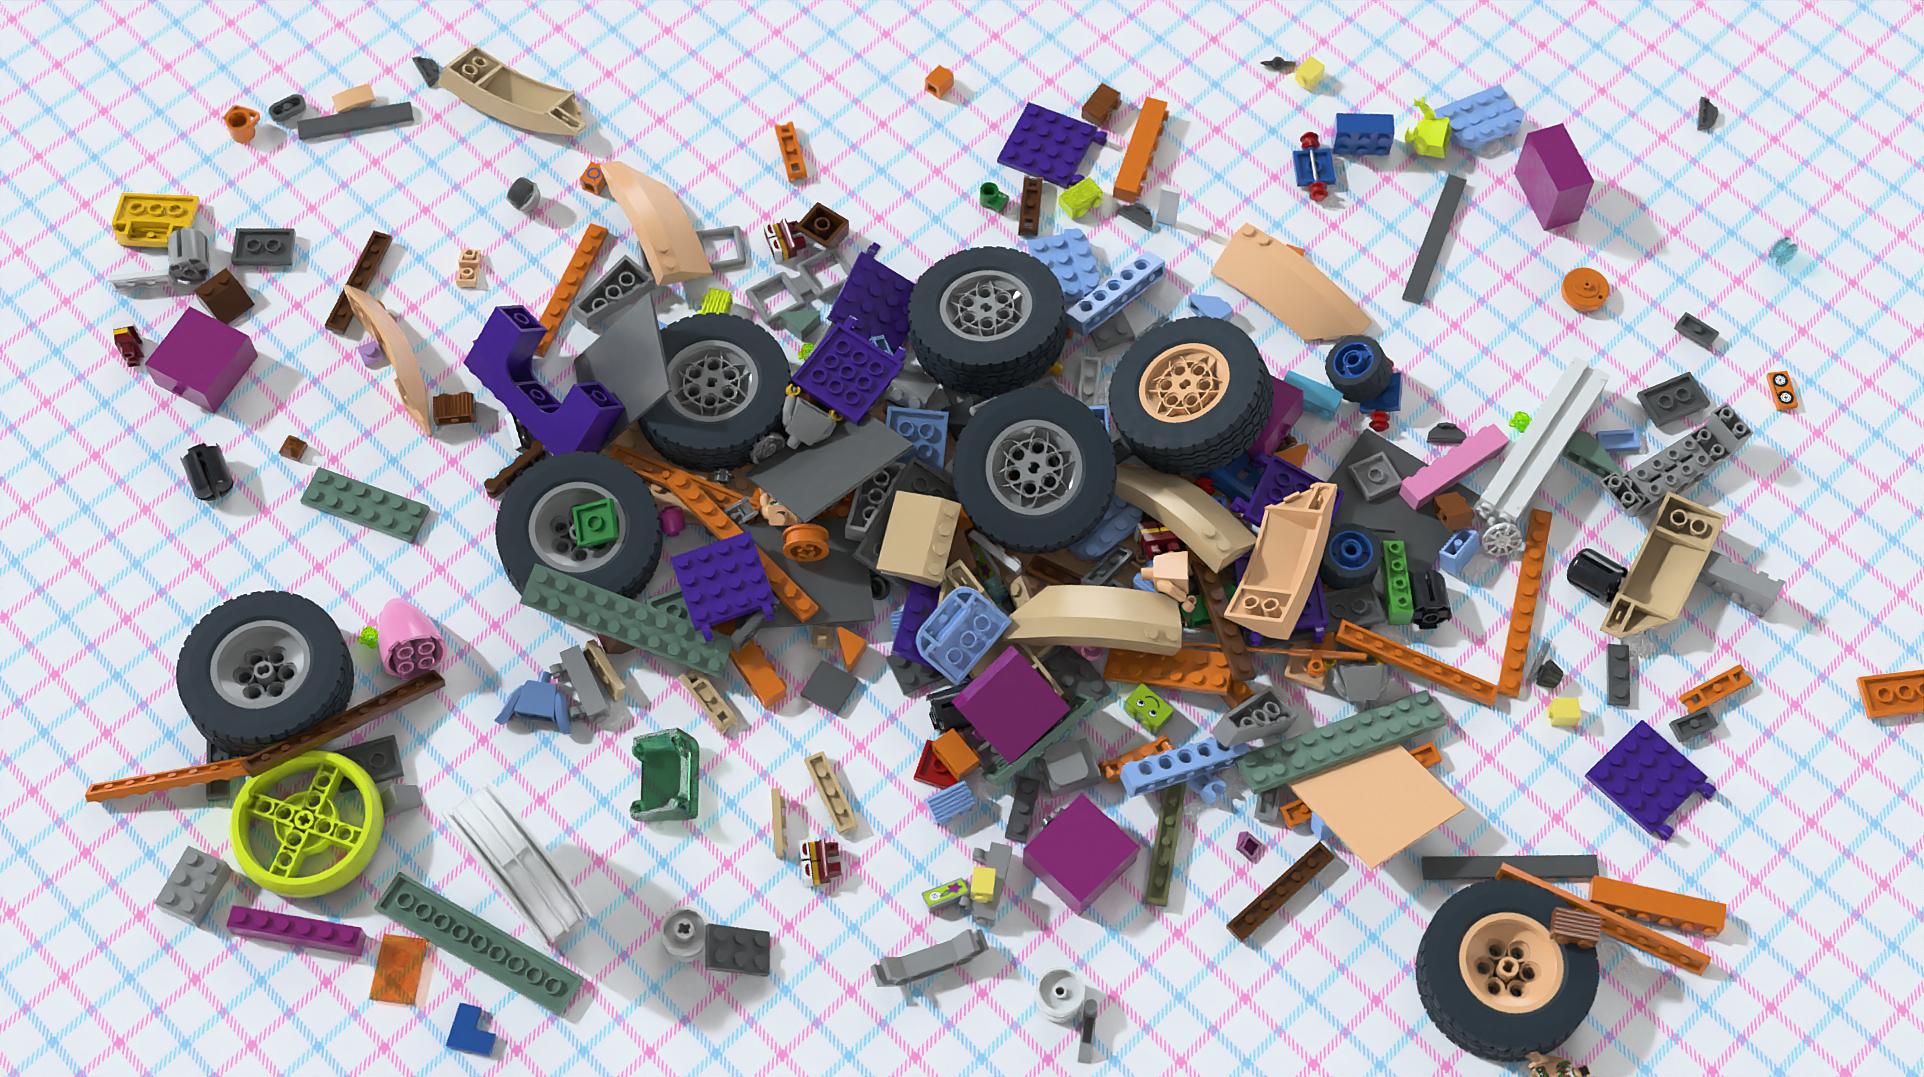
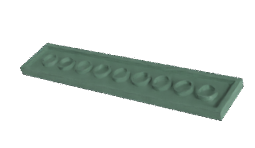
[520,563,732,679]
[1235,690,1447,795]
[374,871,585,1017]

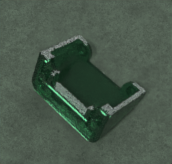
[629,727,700,822]

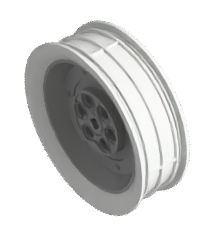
[440,777,593,952]

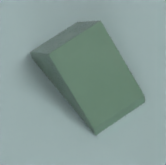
[780,310,821,341]

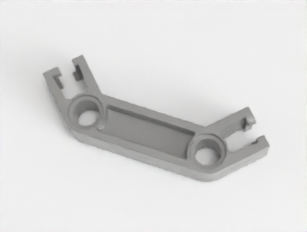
[870,929,989,987]

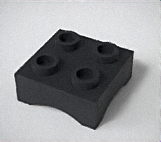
[941,394,982,443]

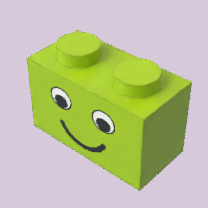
[1124,683,1174,735]

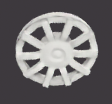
[1482,523,1522,557]

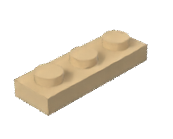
[583,639,626,702]
[771,788,788,858]

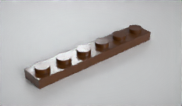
[324,230,393,335]
[1225,841,1335,943]

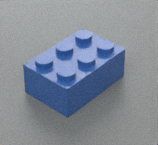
[1331,113,1395,156]

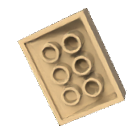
[876,491,962,588]

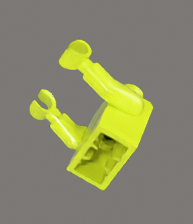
[1404,96,1452,158]

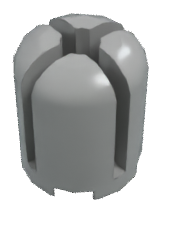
[168,227,210,285]

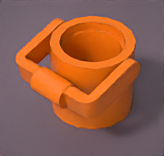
[223,104,260,143]

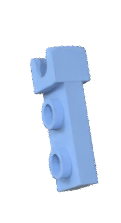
[1165,761,1226,805]

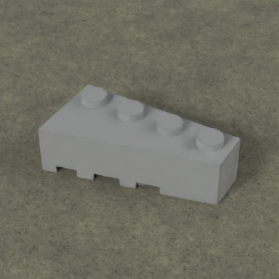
[572,254,655,329]
[845,461,906,542]
[1696,550,1786,617]
[1210,686,1299,748]

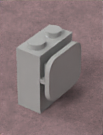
[885,364,940,410]
[1035,738,1101,799]

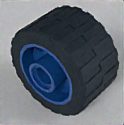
[1325,335,1392,403]
[1319,523,1382,590]

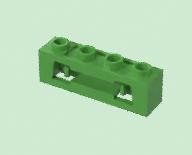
[1380,541,1414,625]

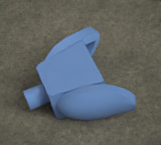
[494,671,572,735]

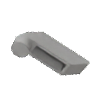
[1077,999,1098,1064]

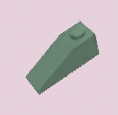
[1563,429,1623,479]

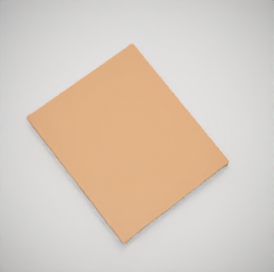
[1286,743,1465,870]

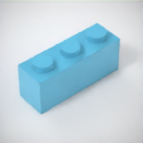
[1283,370,1344,422]

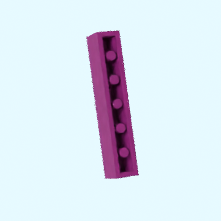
[226,905,367,957]

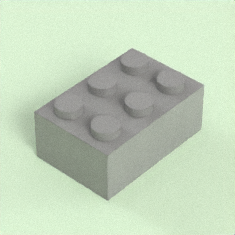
[154,845,233,928]

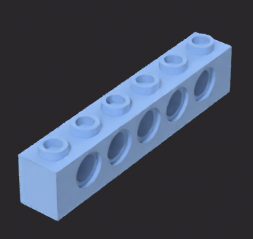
[1066,250,1166,337]
[1120,737,1250,798]

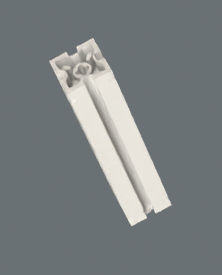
[1474,355,1611,535]

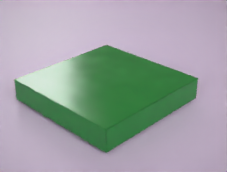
[572,498,619,549]

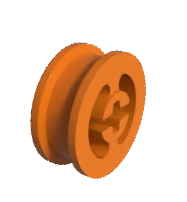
[783,524,829,562]

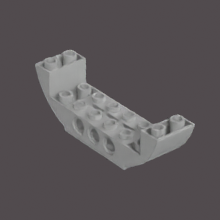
[1600,403,1754,517]

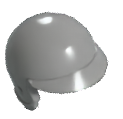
[506,176,541,212]

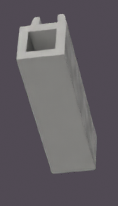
[549,644,610,724]
[959,841,1013,928]

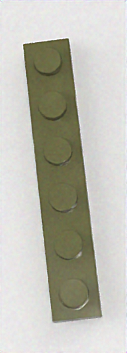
[1144,782,1186,907]

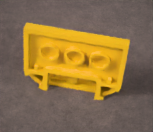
[112,192,200,248]

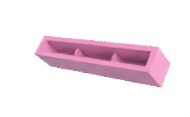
[1399,423,1510,511]

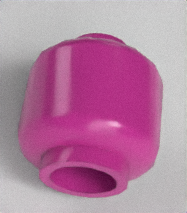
[659,505,686,537]

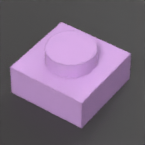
[357,340,384,367]

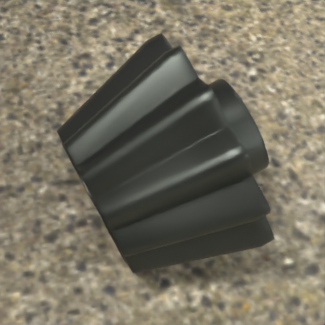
[1536,659,1564,689]

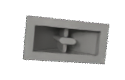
[380,784,423,818]

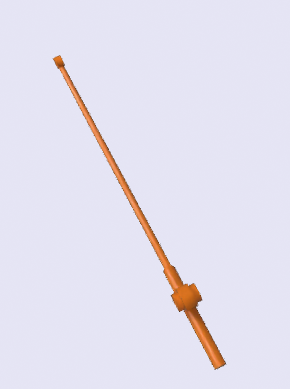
[1182,642,1366,679]

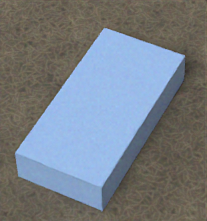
[1595,429,1641,452]

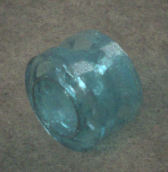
[1767,236,1799,267]
[980,577,1009,605]

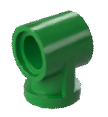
[979,182,1009,213]

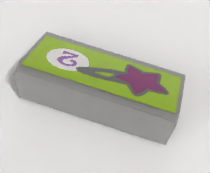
[970,541,1000,586]
[921,877,970,913]

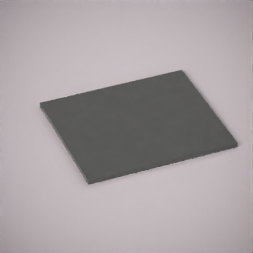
[574,292,672,453]
[745,412,914,523]
[1326,428,1481,577]
[735,517,875,630]

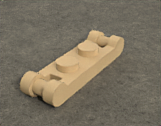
[678,668,739,734]

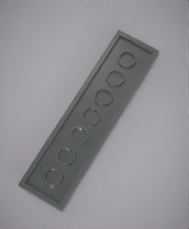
[1211,583,1386,654]

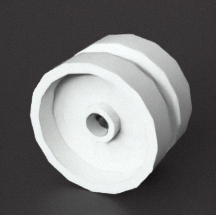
[660,906,708,962]
[1034,966,1085,1023]

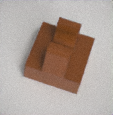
[279,435,308,462]

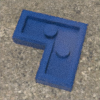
[446,1002,497,1057]

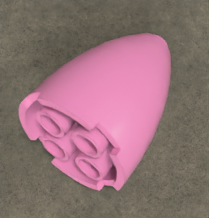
[378,598,447,681]

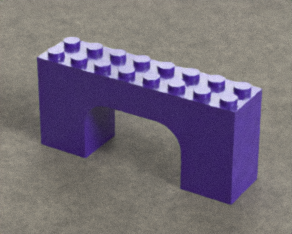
[463,305,625,456]

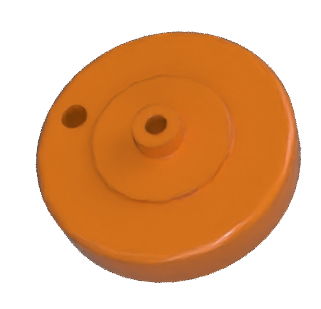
[1561,267,1610,312]

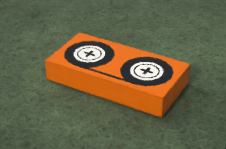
[1766,370,1798,411]

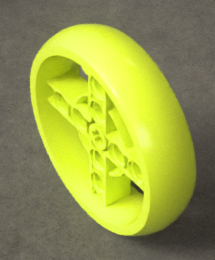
[229,750,384,898]

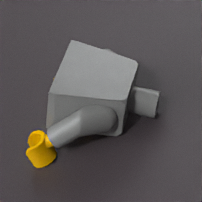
[783,384,843,449]
[1322,657,1388,712]

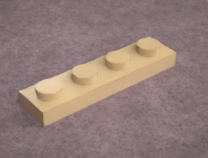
[1007,575,1054,657]
[804,751,859,835]

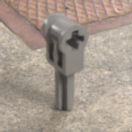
[704,496,759,536]

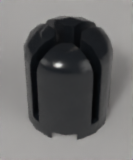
[180,443,234,501]
[1567,548,1628,604]
[1409,569,1452,630]
[926,683,972,736]

